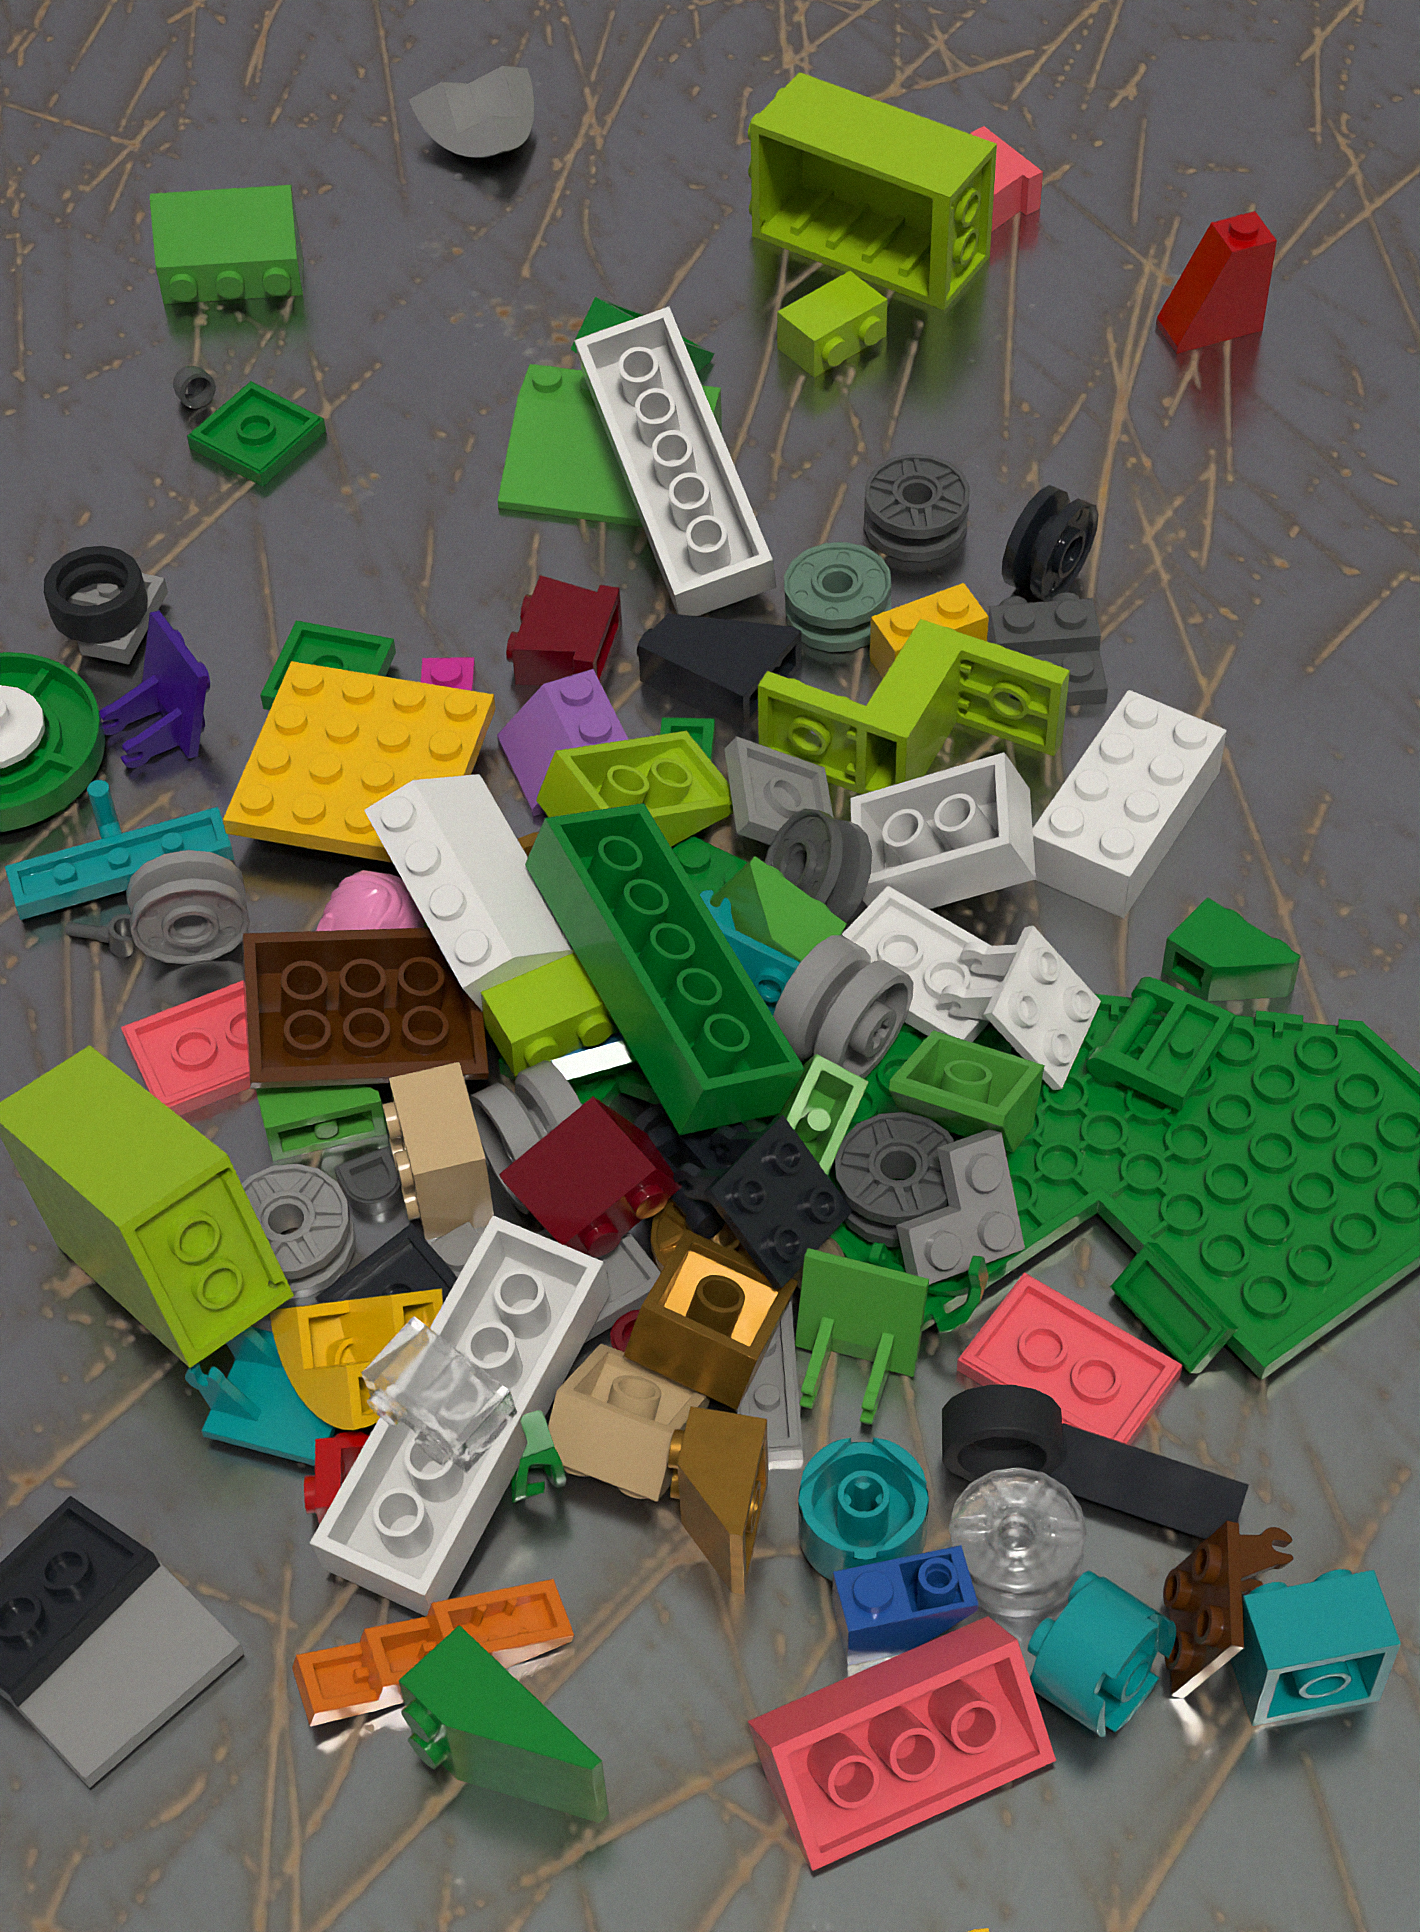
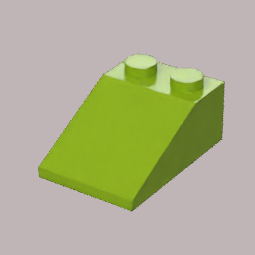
[536,731,734,847]

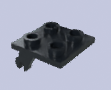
[673,1115,853,1289]

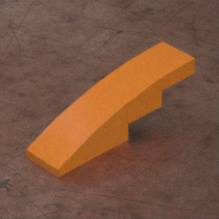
[292,1579,574,1727]

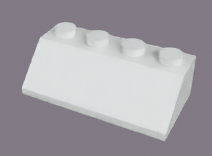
[364,774,575,1012]

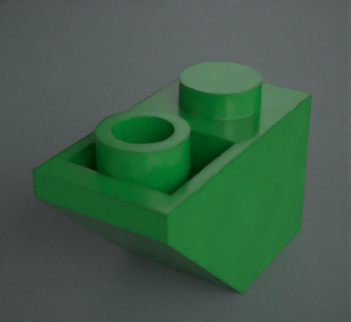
[1161,897,1301,1002]

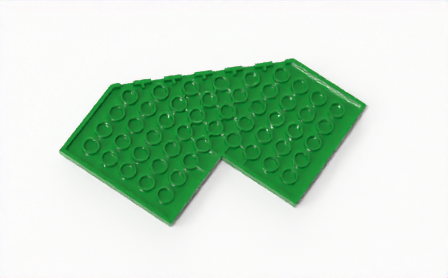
[741,994,1420,1380]

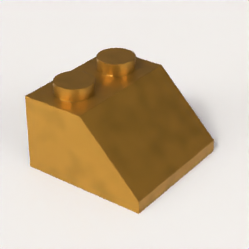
[624,1229,798,1410]
[668,1406,768,1594]

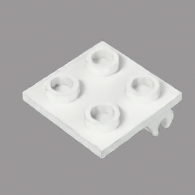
[939,925,1101,1090]

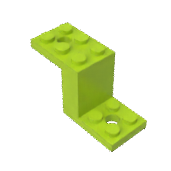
[758,619,1070,794]

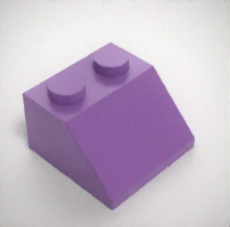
[497,669,629,817]

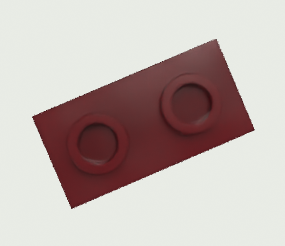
[506,575,622,686]

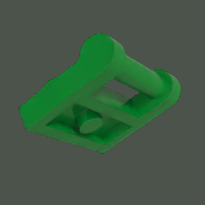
[1086,977,1235,1111]

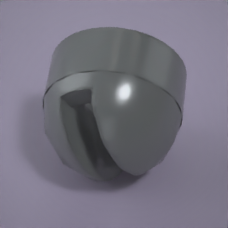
[173,366,216,409]

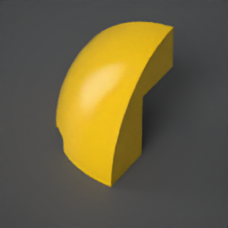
[269,1288,443,1430]

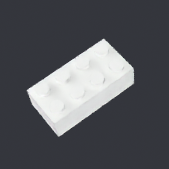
[1032,690,1227,919]

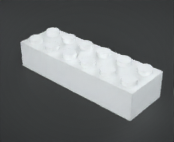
[574,307,777,616]
[310,1216,611,1616]

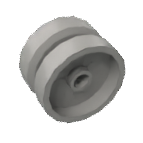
[773,935,914,1079]
[469,1060,582,1215]

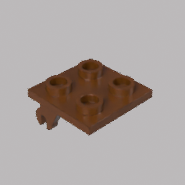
[1163,1521,1294,1698]

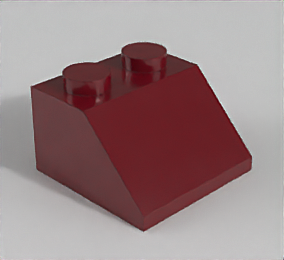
[499,1096,683,1258]

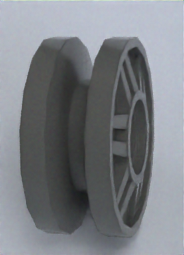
[863,454,970,562]
[764,809,872,923]
[835,1112,955,1248]

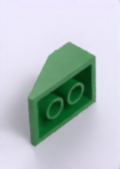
[399,1625,609,1823]

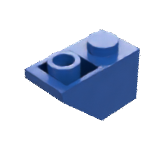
[832,1545,979,1666]

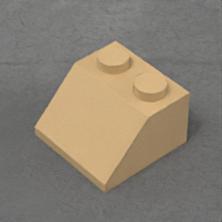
[548,1344,711,1502]

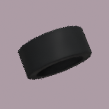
[43,546,147,643]
[942,1385,1063,1485]

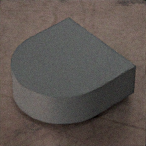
[334,1146,402,1215]

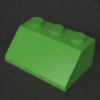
[150,185,304,304]

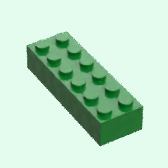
[525,803,805,1135]

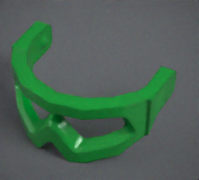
[869,1242,989,1333]
[510,1410,566,1503]

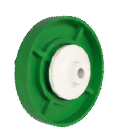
[0,652,105,832]

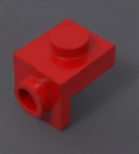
[304,1431,370,1525]

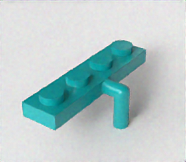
[5,780,235,920]

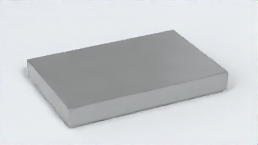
[10,1560,244,1788]

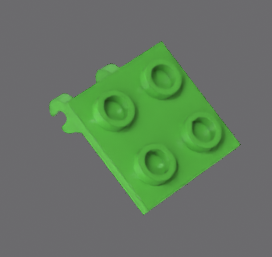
[795,1248,929,1425]

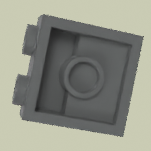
[988,592,1108,706]

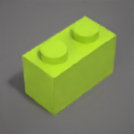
[777,271,888,378]
[481,952,619,1076]

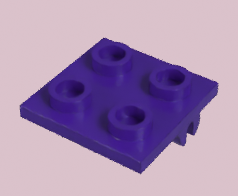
[99,611,210,768]

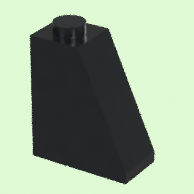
[636,613,802,732]

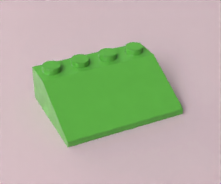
[498,364,722,527]

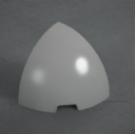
[409,66,535,157]

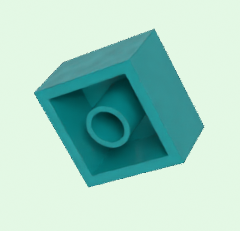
[1230,1569,1401,1726]

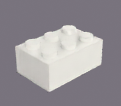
[851,752,1036,909]

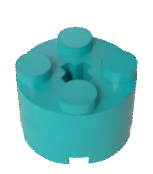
[798,1438,929,1582]
[1027,1570,1176,1737]

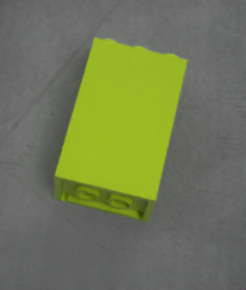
[748,72,997,311]
[0,1045,294,1368]

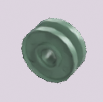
[784,542,892,652]

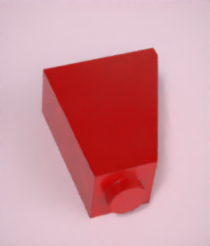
[1156,211,1277,354]

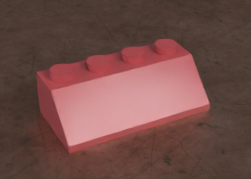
[747,1616,1056,1871]

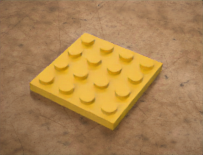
[223,661,496,863]

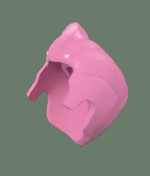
[316,870,425,931]

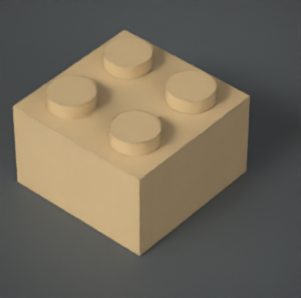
[382,1062,494,1240]

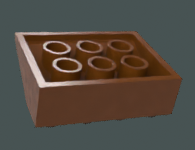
[243,928,489,1089]

